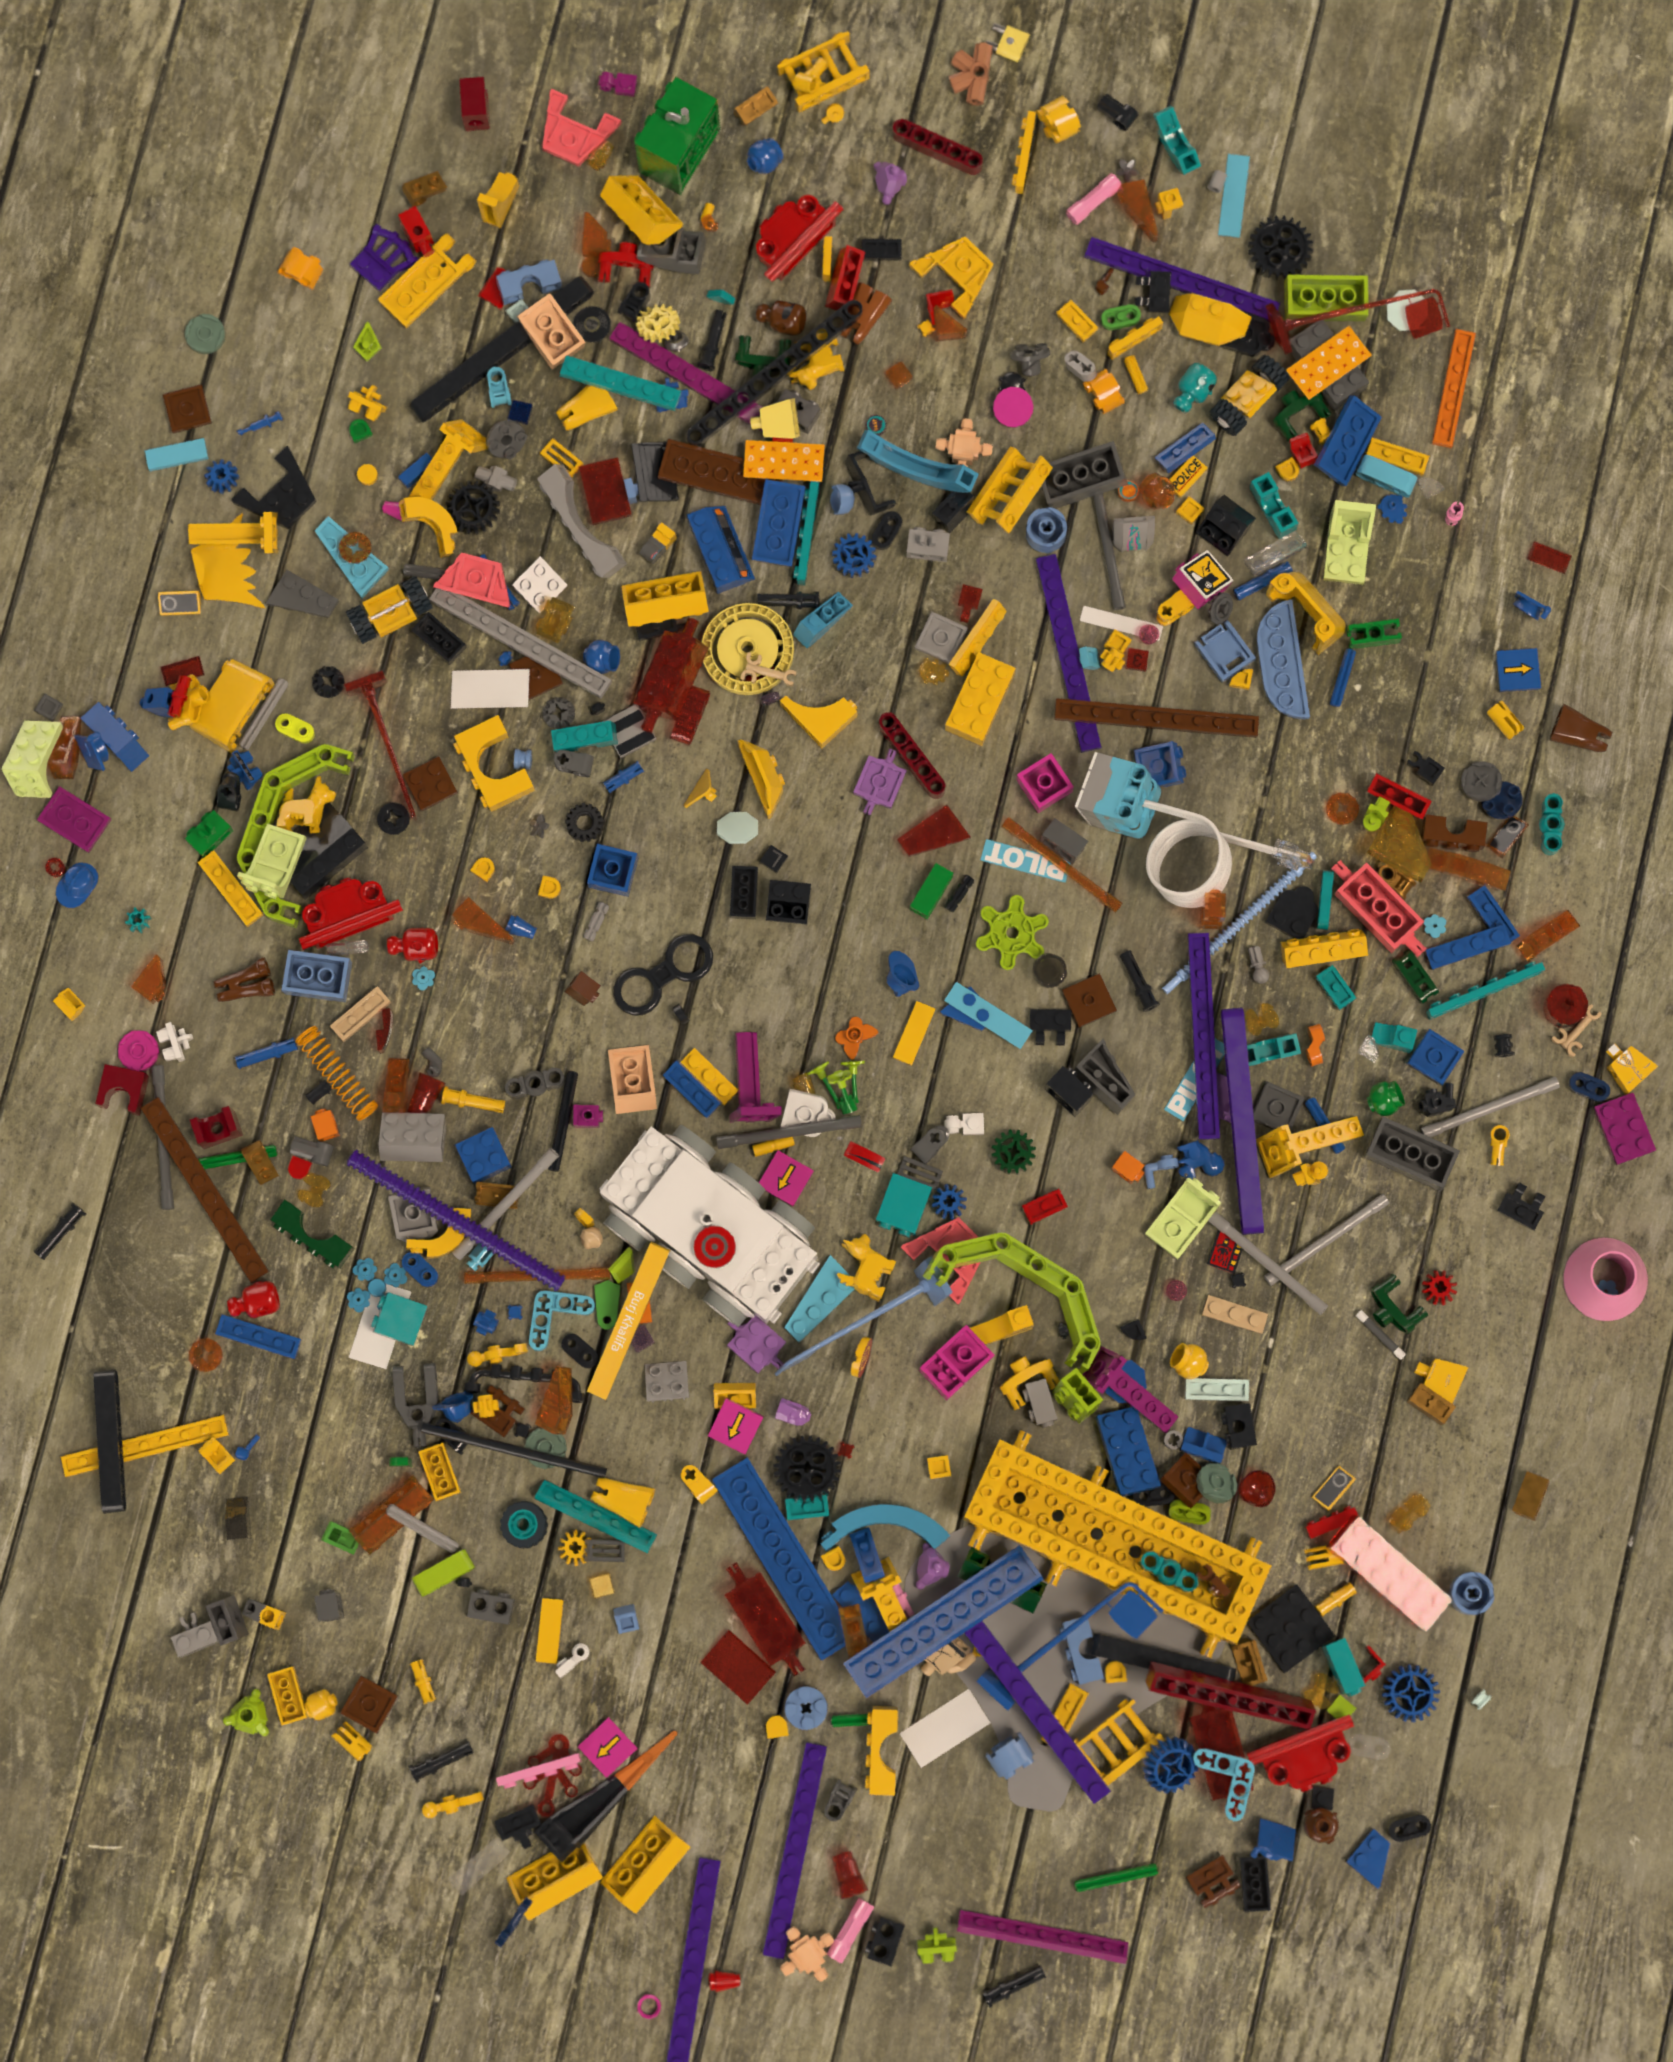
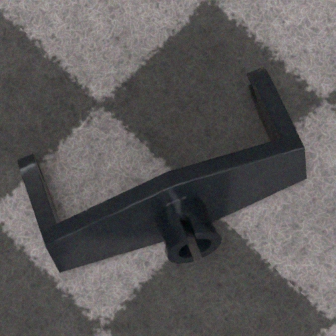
[845,451,897,516]

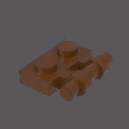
[470,1385,525,1438]
[1186,1855,1241,1908]

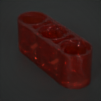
[670,685,711,746]

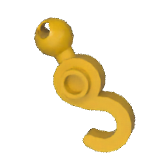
[467,1343,528,1367]
[422,1791,484,1818]

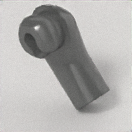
[422,1047,442,1077]

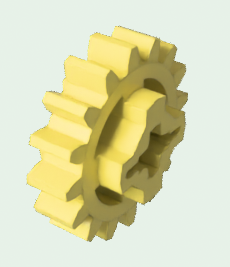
[636,304,680,343]

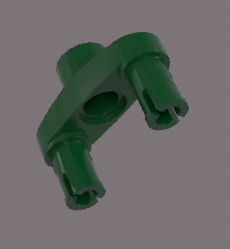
[734,335,792,378]
[1272,389,1332,442]
[1371,1274,1428,1334]

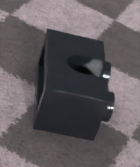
[1221,1403,1257,1450]

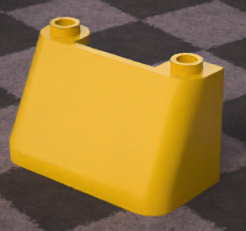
[1266,572,1346,655]
[189,659,275,754]

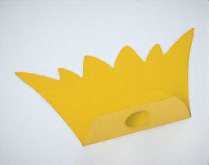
[191,513,266,608]

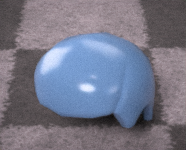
[830,484,855,515]

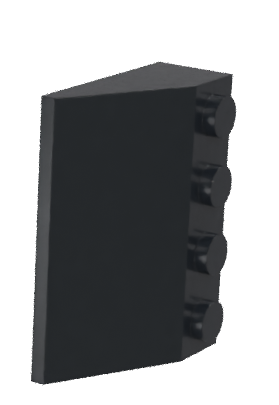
[290,802,368,900]

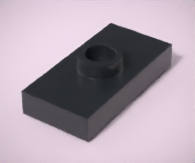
[862,239,902,261]

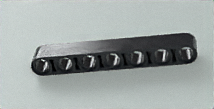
[93,1369,126,1514]
[1090,1634,1237,1681]

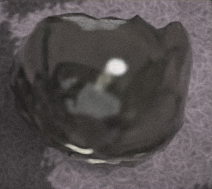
[1032,953,1068,989]

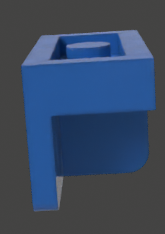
[1180,1427,1226,1464]

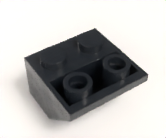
[1196,495,1256,556]
[766,880,811,925]

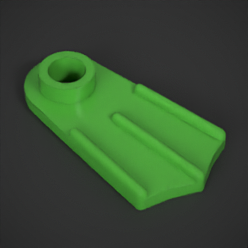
[594,1280,621,1330]

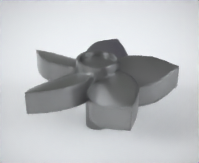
[1116,159,1139,183]
[530,814,550,838]

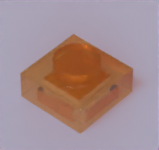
[885,361,913,390]

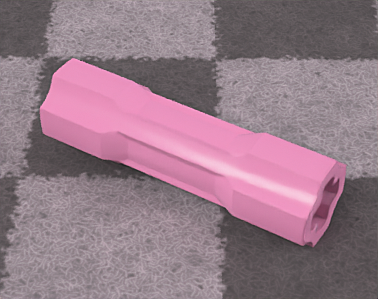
[1066,173,1122,225]
[826,1898,874,1964]

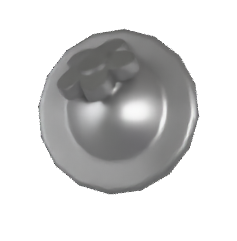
[664,331,689,351]

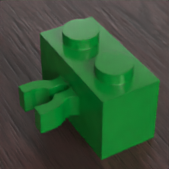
[185,810,234,858]

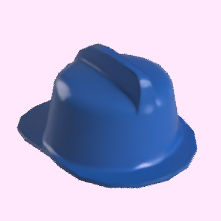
[56,863,98,908]
[886,951,920,997]
[432,1392,473,1423]

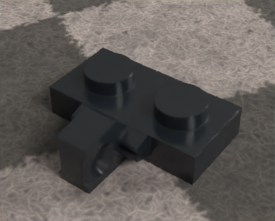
[494,1805,541,1850]

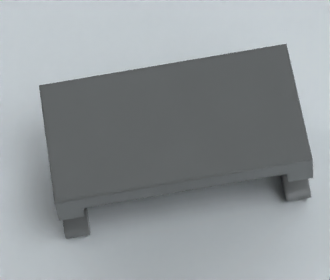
[1039,818,1088,865]

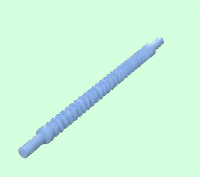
[1162,852,1317,994]

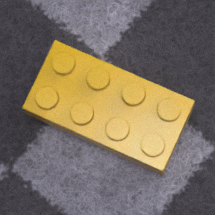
[419,1443,462,1502]
[267,1666,309,1726]

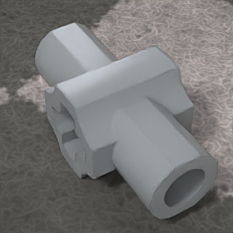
[475,466,517,492]

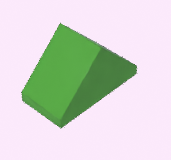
[321,1521,363,1555]

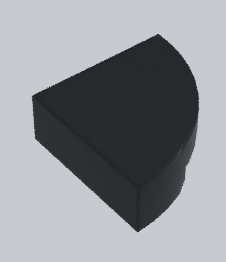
[1119,1319,1147,1341]

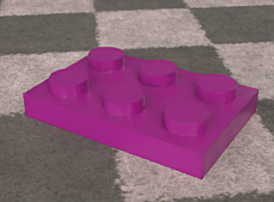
[37,786,112,853]
[1594,1093,1656,1166]

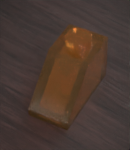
[582,212,612,258]
[131,954,166,1005]

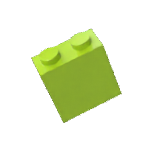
[1052,1368,1103,1424]

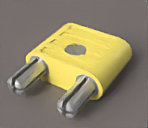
[986,23,1030,63]

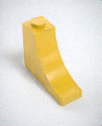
[477,172,519,228]
[780,695,858,749]
[970,1305,1034,1345]

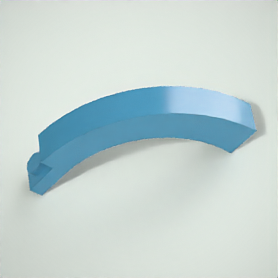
[857,430,979,492]
[821,1505,950,1552]

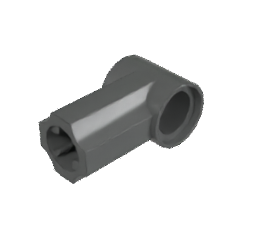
[290,1136,334,1167]

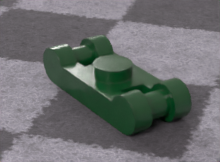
[1392,949,1439,1004]

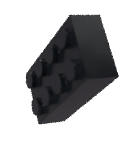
[411,611,467,665]
[730,866,758,920]
[1239,1856,1271,1912]

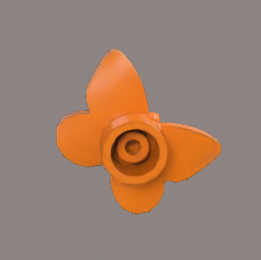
[835,1017,879,1060]

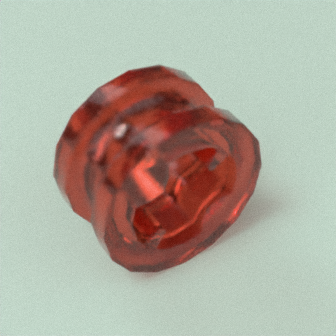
[45,858,65,877]

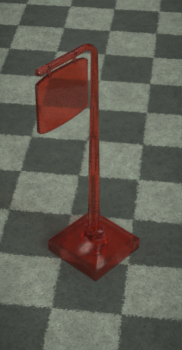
[344,670,417,821]

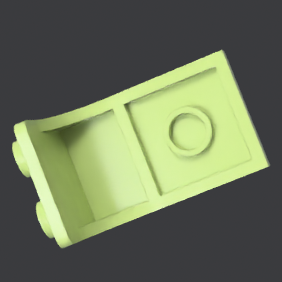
[1,720,63,798]
[237,824,307,899]
[1145,1177,1221,1260]

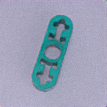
[1317,870,1334,930]

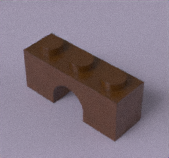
[1421,814,1488,852]

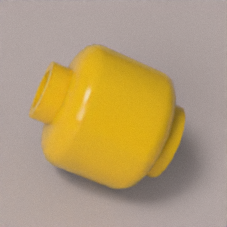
[304,1689,338,1721]

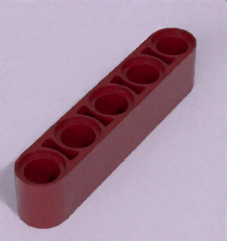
[893,119,983,175]
[879,712,946,799]

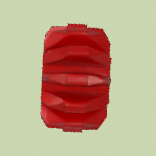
[1422,1270,1457,1306]

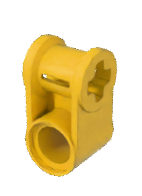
[1156,590,1195,626]
[681,1465,718,1505]

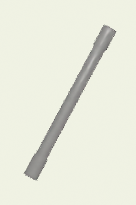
[1420,1077,1560,1138]
[452,1148,559,1260]
[1264,1193,1390,1286]
[1208,1212,1328,1316]

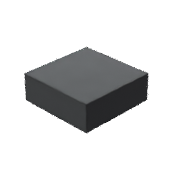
[34,694,63,722]

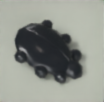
[998,372,1026,391]

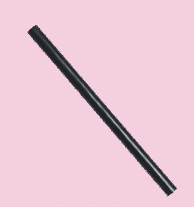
[421,1422,607,1478]

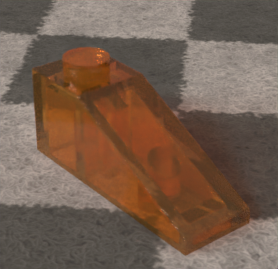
[1118,179,1158,243]
[47,716,82,779]
[452,897,515,945]
[838,1604,868,1659]

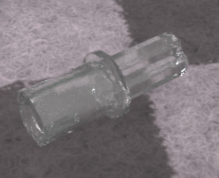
[327,940,369,957]

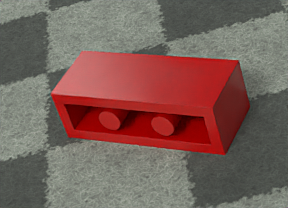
[825,245,865,311]
[1367,772,1432,819]

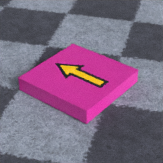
[759,1150,814,1207]
[708,1398,764,1454]
[578,1717,638,1778]

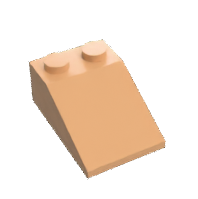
[517,293,586,370]
[608,1045,657,1114]

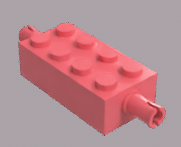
[1331,860,1427,958]

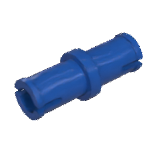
[603,761,644,793]

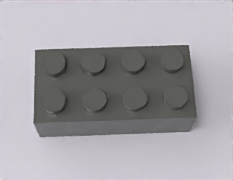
[1287,319,1369,411]
[1042,441,1128,509]
[1364,1117,1460,1191]

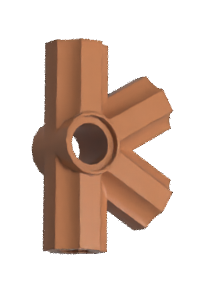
[949,42,993,106]

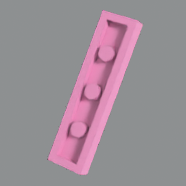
[496,1753,582,1789]

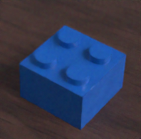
[587,844,638,897]
[455,1127,512,1185]

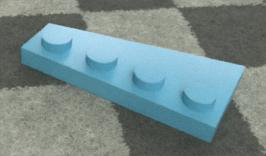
[315,516,389,598]
[784,1255,855,1343]

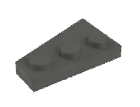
[266,570,339,618]

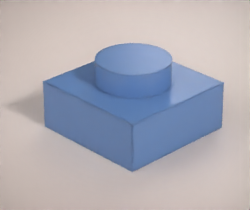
[624,478,639,504]

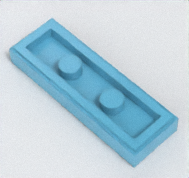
[145,438,209,471]

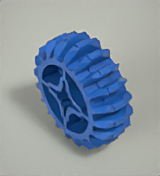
[1382,1664,1440,1722]
[1142,1736,1199,1794]

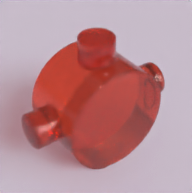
[837,1441,855,1459]

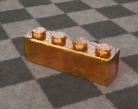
[349,1475,434,1555]

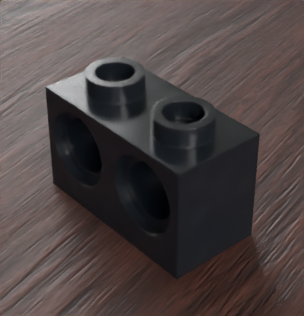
[864,1916,905,1967]

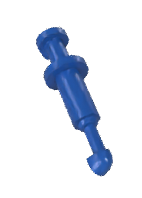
[237,411,283,435]

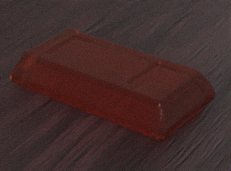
[1527,541,1572,574]
[160,656,205,686]

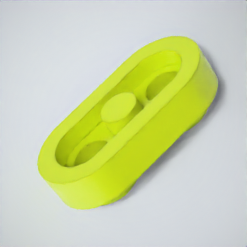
[275,714,315,744]

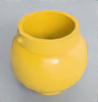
[1170,1343,1209,1379]

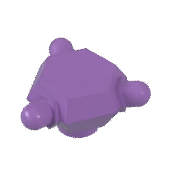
[874,162,907,205]
[916,1542,949,1590]

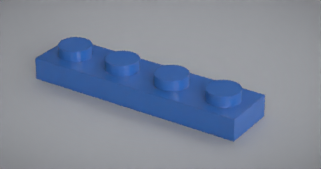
[1426,924,1511,970]
[215,1315,302,1359]

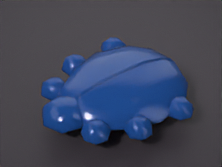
[1378,494,1407,523]

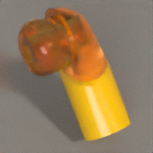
[700,203,719,232]

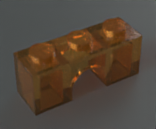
[1200,890,1226,929]

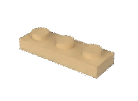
[330,986,391,1042]
[1202,1295,1268,1335]

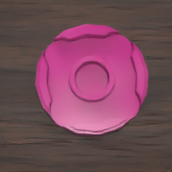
[993,387,1034,428]
[118,1031,160,1071]

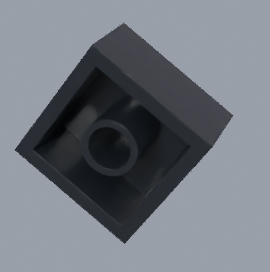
[1045,1066,1094,1117]

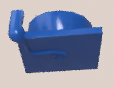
[1513,591,1551,621]
[74,731,109,771]
[1251,1818,1295,1861]

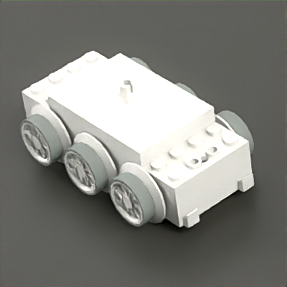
[599,1125,820,1327]

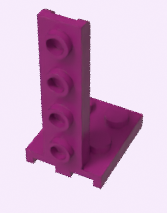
[729,1032,782,1123]
[1082,1346,1178,1433]

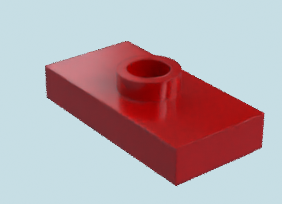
[1021,1188,1068,1225]

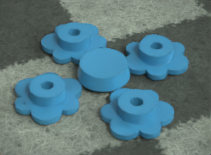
[347,1258,407,1312]

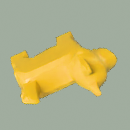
[789,332,845,390]
[276,776,336,833]
[837,1234,896,1302]

